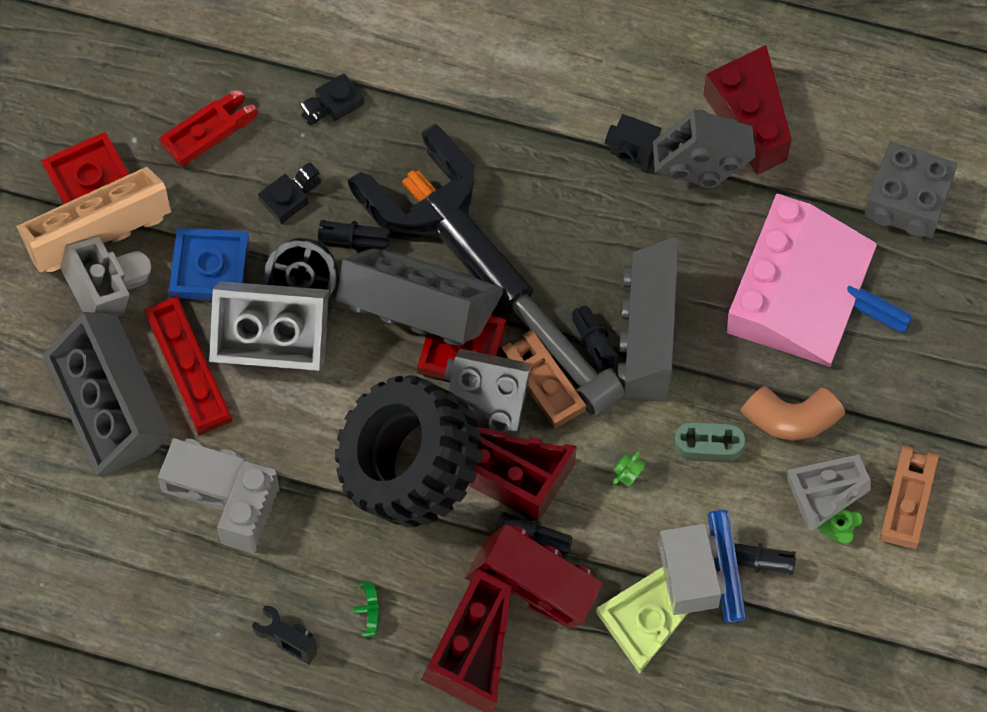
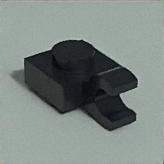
[301,73,364,126]
[258,162,321,224]
[252,606,317,665]

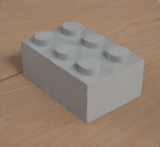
[209,281,329,371]

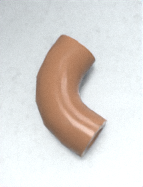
[740,386,845,441]

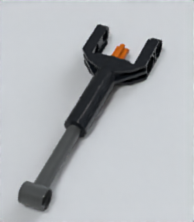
[348,124,625,417]

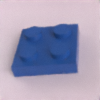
[169,228,249,300]

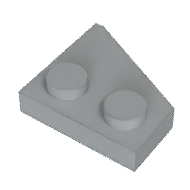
[787,454,871,530]

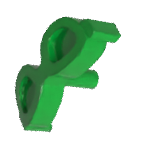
[354,581,379,638]

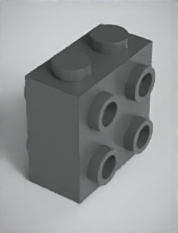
[653,109,755,189]
[864,141,958,239]
[444,349,532,437]

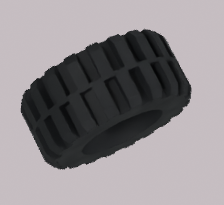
[335,375,482,527]

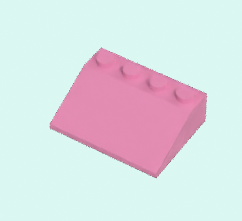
[727,194,877,367]

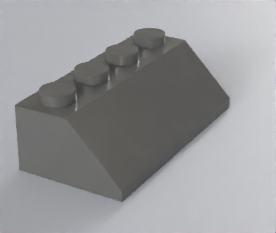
[618,238,679,402]
[336,248,503,345]
[43,312,172,476]

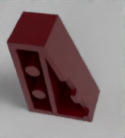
[703,45,792,175]
[468,427,576,522]
[464,524,603,629]
[421,568,512,712]

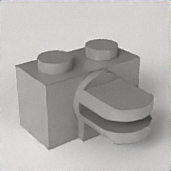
[60,235,151,318]

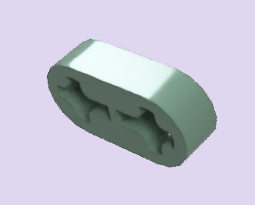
[674,422,745,462]

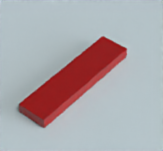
[144,296,232,436]

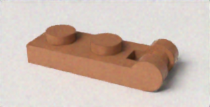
[499,330,586,429]
[879,445,939,550]

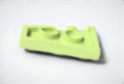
[596,567,688,674]

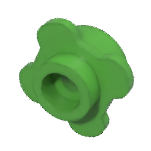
[612,449,646,487]
[818,509,862,544]

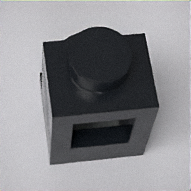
[605,114,662,174]

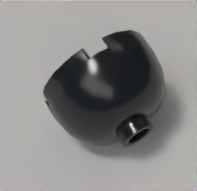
[264,237,338,299]

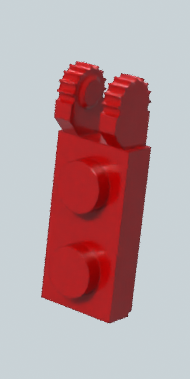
[159,89,259,168]

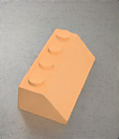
[16,167,171,272]

